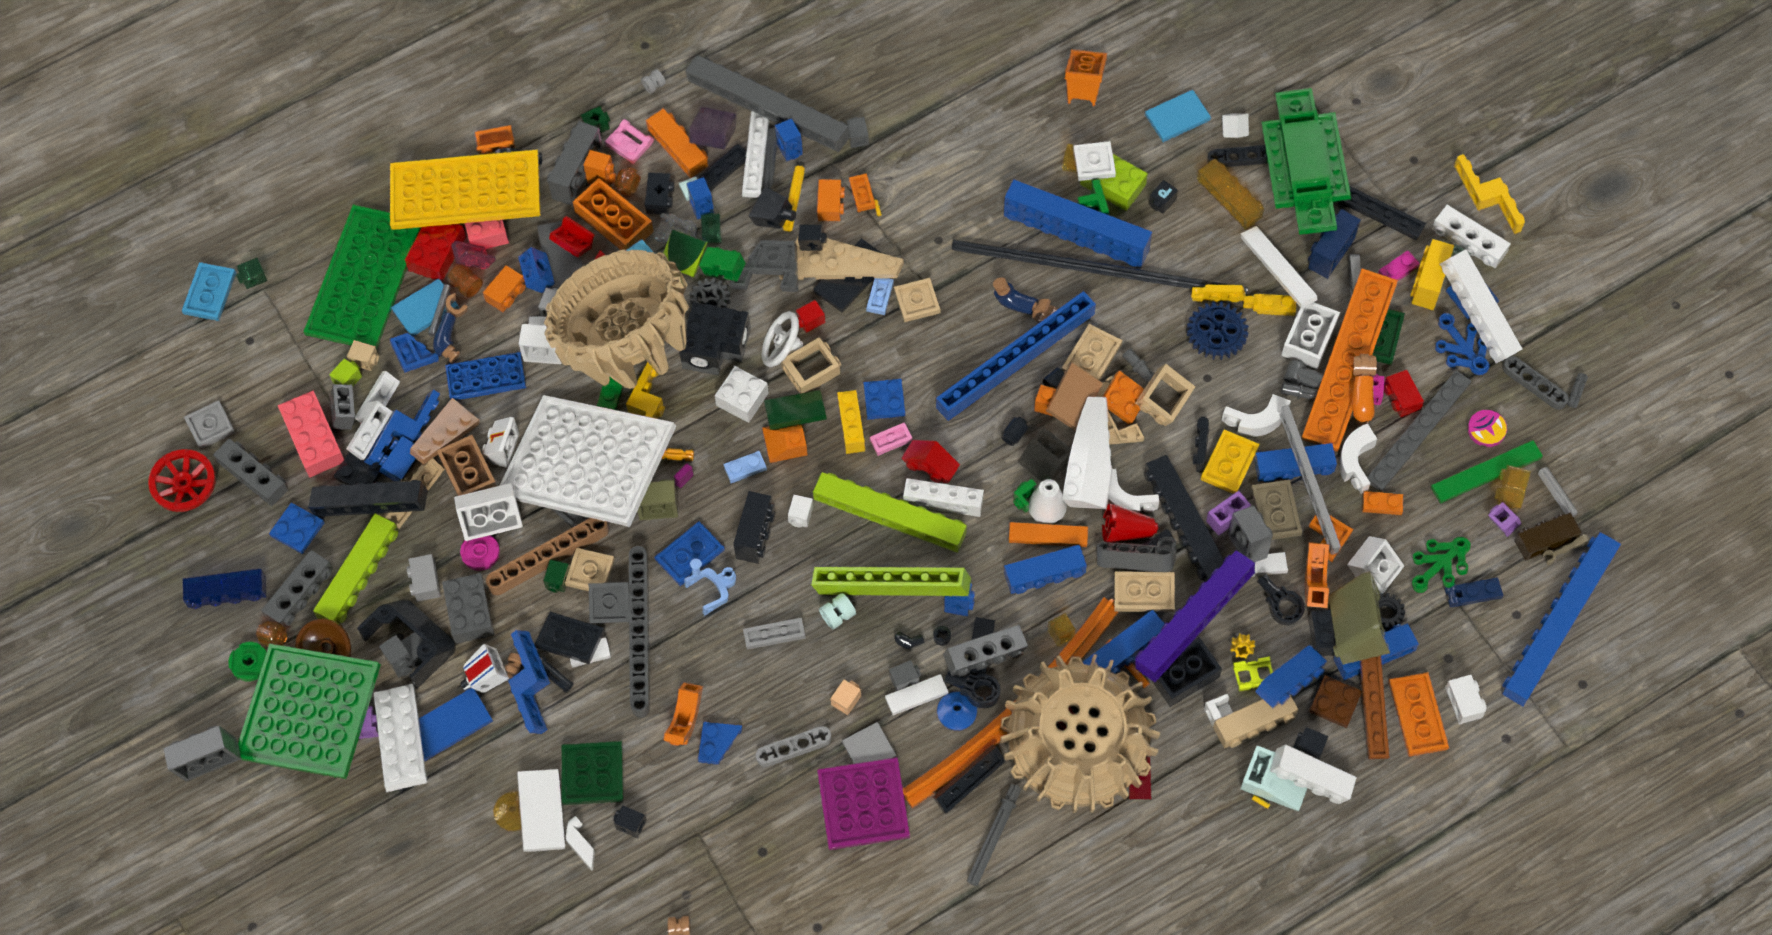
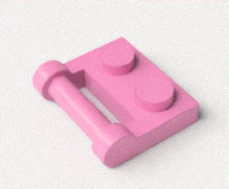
[605,119,654,164]

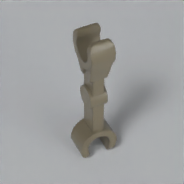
[1542,534,1589,565]

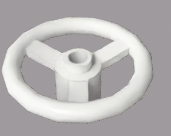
[761,311,803,367]

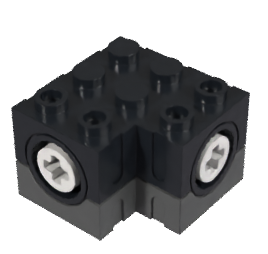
[679,302,751,375]

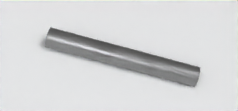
[428,284,451,337]

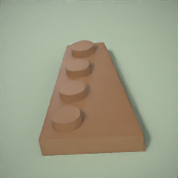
[410,398,479,465]

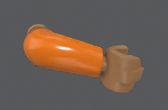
[1352,354,1377,426]

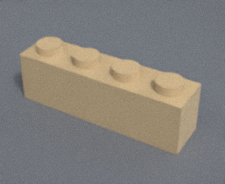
[1213,695,1298,748]

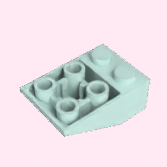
[1241,746,1307,812]

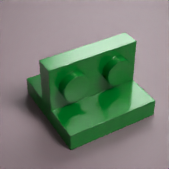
[1077,179,1109,215]

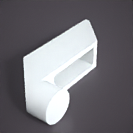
[566,816,595,871]

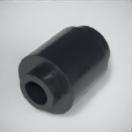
[1001,417,1028,446]

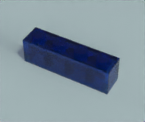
[183,569,267,609]

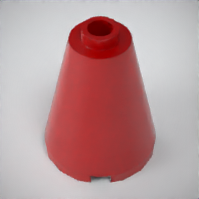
[1102,504,1158,542]

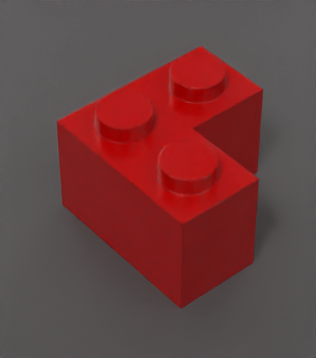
[901,440,960,483]

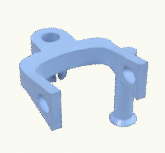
[684,559,736,616]

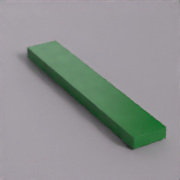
[1431,440,1543,504]

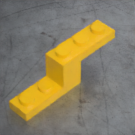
[1454,154,1525,234]
[626,362,665,419]

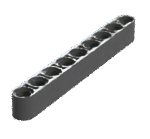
[629,546,650,718]

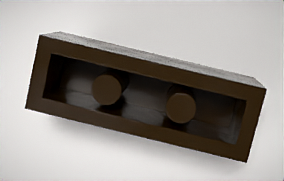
[1515,512,1582,561]

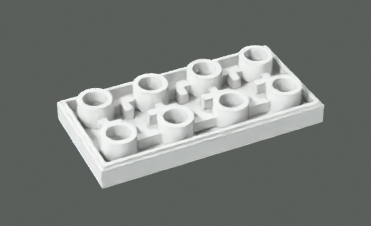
[517,769,565,852]

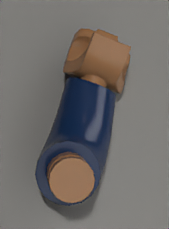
[993,278,1058,323]
[433,293,468,363]

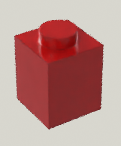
[796,300,825,333]

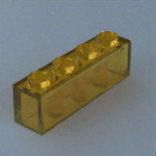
[1197,159,1264,230]

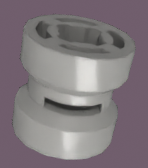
[641,69,666,94]

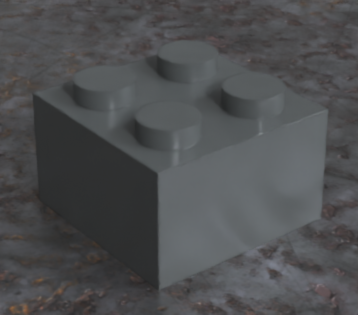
[1228,506,1273,562]

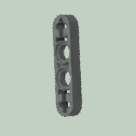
[1503,356,1568,410]

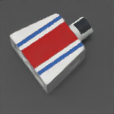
[461,644,509,692]

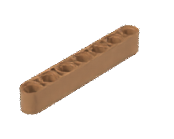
[486,518,609,595]

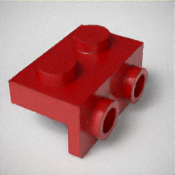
[549,216,594,258]

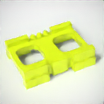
[1233,656,1273,692]

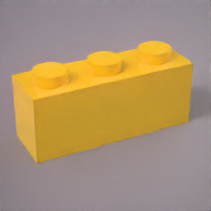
[837,390,865,454]

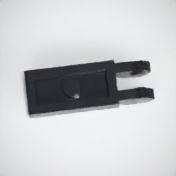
[1193,416,1209,473]

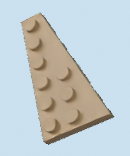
[779,238,904,280]

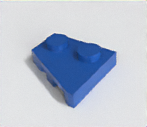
[390,333,439,373]
[698,722,742,765]

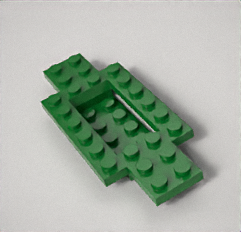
[1262,88,1351,235]

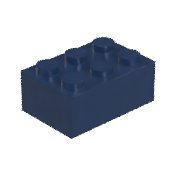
[1308,209,1361,279]

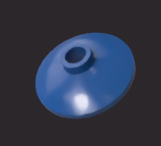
[937,692,977,731]

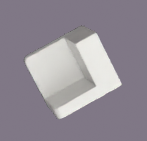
[1222,113,1249,138]
[1204,694,1233,726]

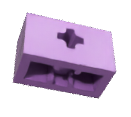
[1206,491,1251,536]

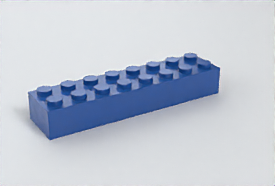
[1004,179,1152,268]

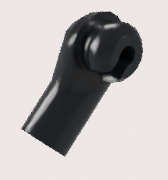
[894,632,925,649]

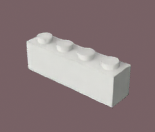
[1270,745,1356,804]

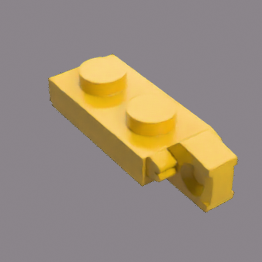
[1191,285,1246,302]
[1243,294,1296,316]

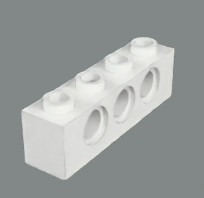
[1432,205,1511,268]
[903,479,984,517]

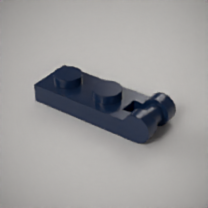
[1444,577,1503,607]

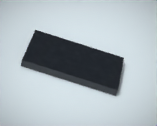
[813,238,881,313]

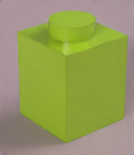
[329,358,362,387]

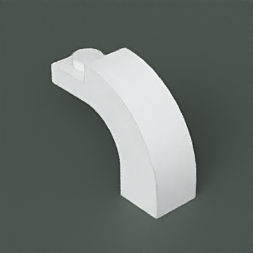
[1222,394,1291,437]
[1339,424,1377,494]
[1107,469,1159,513]

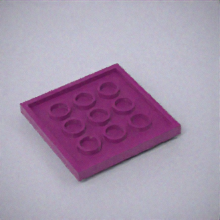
[817,758,910,850]

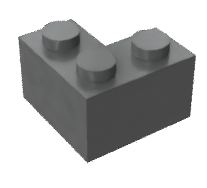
[379,632,423,678]

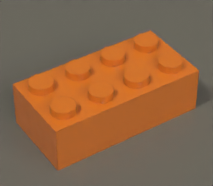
[573,178,654,251]

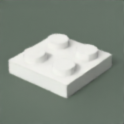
[1073,141,1116,181]

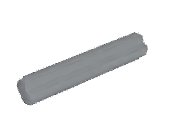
[1538,467,1578,517]

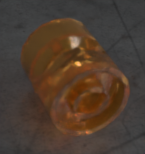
[447,263,483,299]

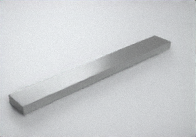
[1279,405,1341,555]

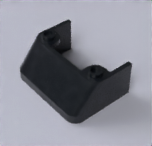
[357,599,456,689]

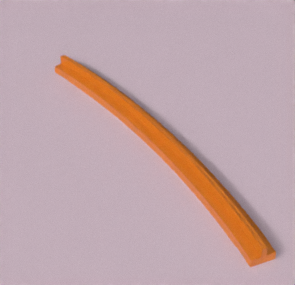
[903,597,1119,808]

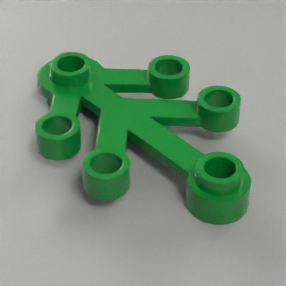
[1412,537,1471,593]

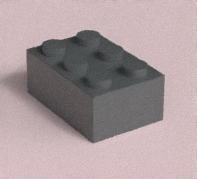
[442,573,495,644]
[163,726,241,781]

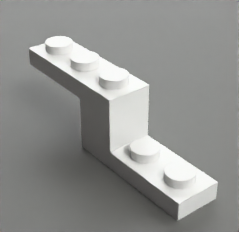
[346,371,400,460]

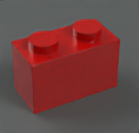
[1384,369,1424,417]

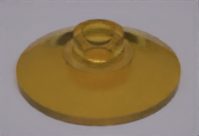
[493,791,521,831]

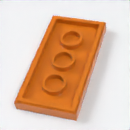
[1388,672,1449,757]

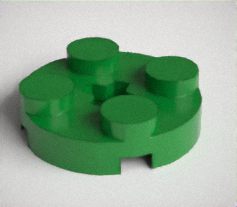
[228,642,267,682]

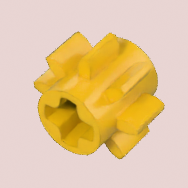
[1230,633,1255,659]

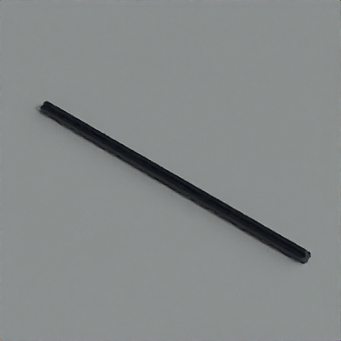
[952,240,1248,296]

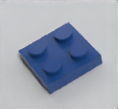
[864,379,905,420]
[269,503,324,554]

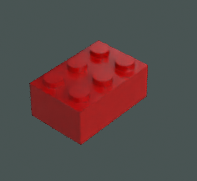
[405,224,466,282]

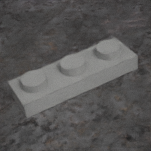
[743,618,806,650]

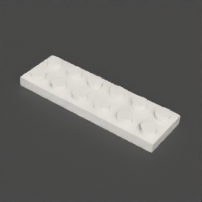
[374,684,427,792]

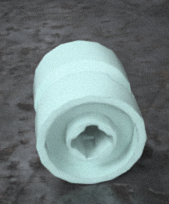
[819,593,856,630]

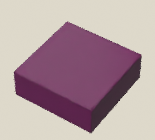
[674,464,694,489]

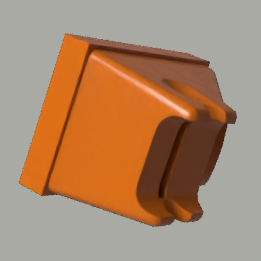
[1065,49,1107,106]

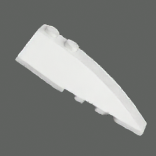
[1062,397,1113,509]

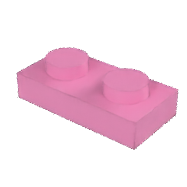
[869,422,913,456]

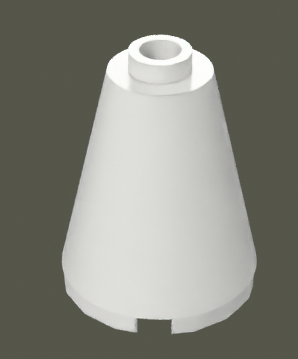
[1028,479,1067,525]

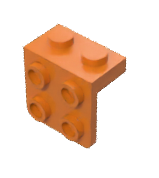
[475,125,516,155]

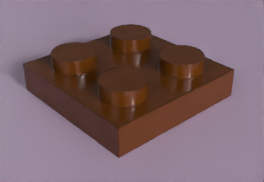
[1309,676,1362,728]

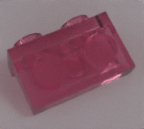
[451,241,496,269]

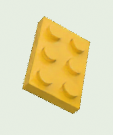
[1201,429,1260,494]

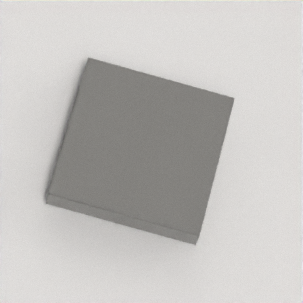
[184,400,235,450]
[842,722,897,764]

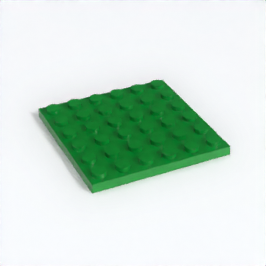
[238,644,381,779]

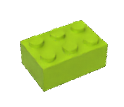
[1080,154,1148,211]

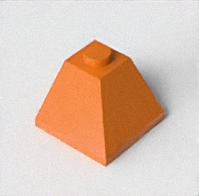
[762,425,808,463]

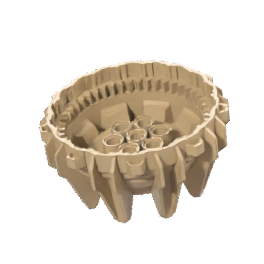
[544,249,689,389]
[1000,654,1160,813]

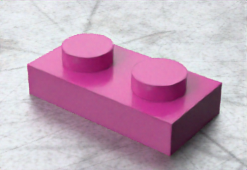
[1378,250,1420,281]

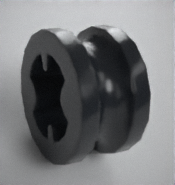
[933,626,951,646]

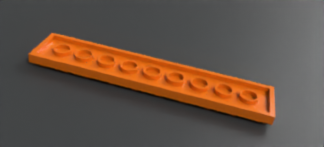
[1301,269,1398,452]

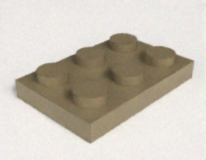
[1251,480,1302,540]

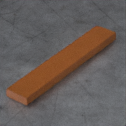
[1360,656,1390,760]

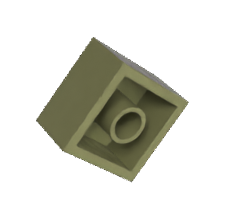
[637,479,678,520]

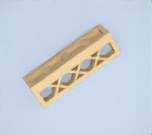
[377,458,445,529]

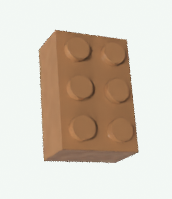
[437,435,497,496]

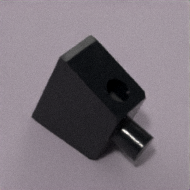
[749,187,796,229]

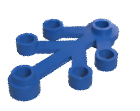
[1435,313,1489,375]

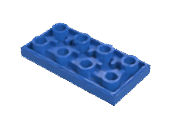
[445,352,526,400]
[419,688,493,762]

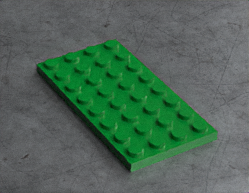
[303,205,422,350]

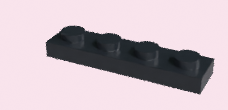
[933,744,1006,814]

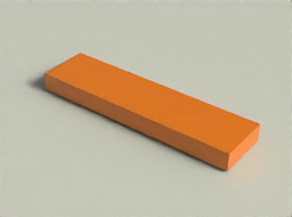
[1009,522,1088,547]

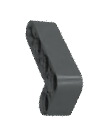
[1097,537,1176,572]

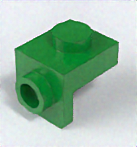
[1013,479,1037,513]

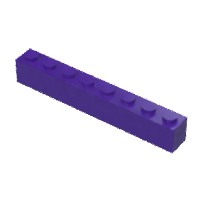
[1135,550,1255,682]

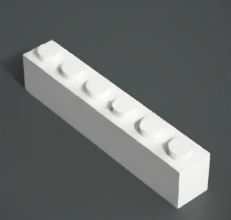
[1440,250,1522,363]

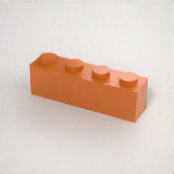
[646,109,708,179]

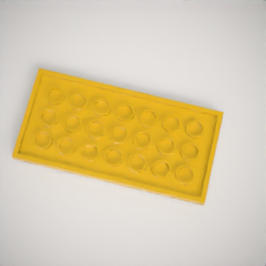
[390,150,541,230]

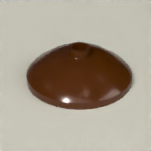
[295,619,352,657]

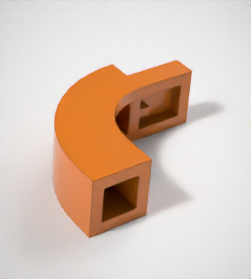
[1305,542,1329,608]
[664,682,703,745]

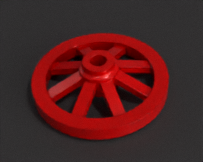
[148,449,216,512]

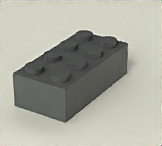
[547,121,603,206]

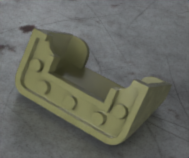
[1327,571,1390,665]

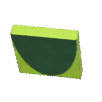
[663,229,708,277]

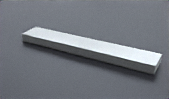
[742,111,769,198]
[1241,226,1317,308]

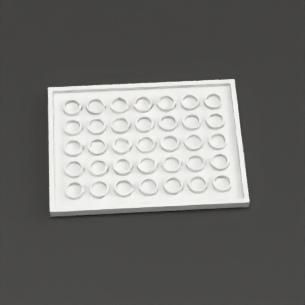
[499,395,676,527]

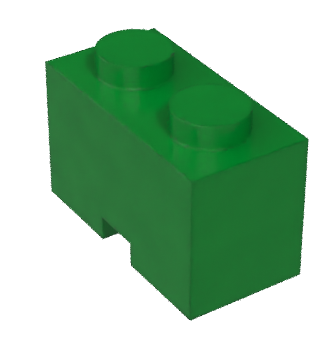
[699,247,746,282]

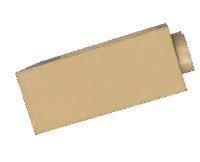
[781,337,841,394]
[1136,364,1195,426]

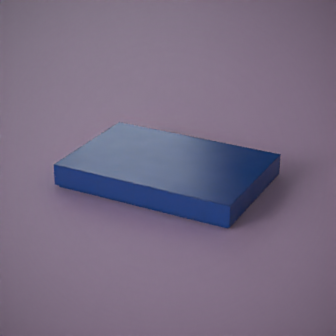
[654,521,725,586]

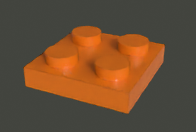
[1103,371,1144,424]

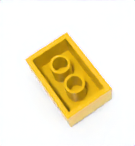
[1410,239,1454,311]

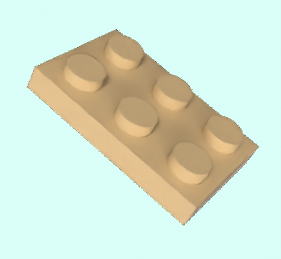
[1062,324,1123,381]
[1114,572,1175,612]

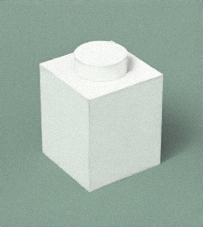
[788,495,813,528]

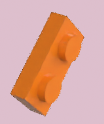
[849,174,876,212]
[1363,491,1403,515]

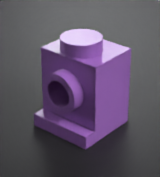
[1488,502,1522,537]
[359,706,379,739]

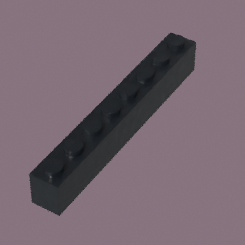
[1143,455,1224,582]

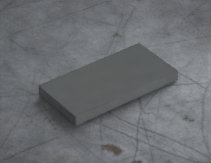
[537,219,583,289]

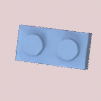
[866,278,894,315]
[723,451,767,483]

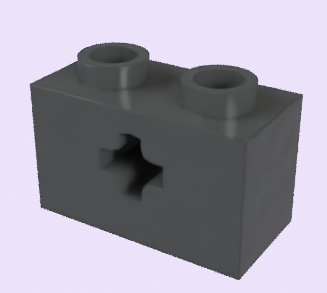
[330,384,355,429]

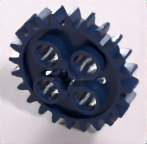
[1187,302,1249,360]

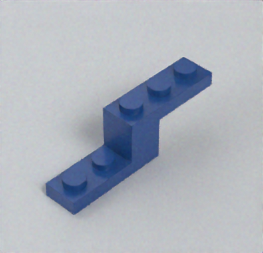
[364,390,440,465]
[508,630,550,734]

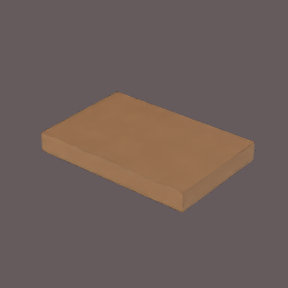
[1046,363,1103,431]

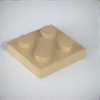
[894,278,940,322]
[565,548,615,591]

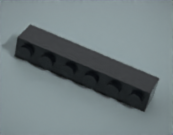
[308,480,428,517]

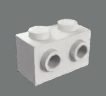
[1445,675,1487,724]

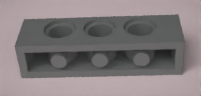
[213,439,288,507]
[261,550,333,630]
[943,625,1028,676]

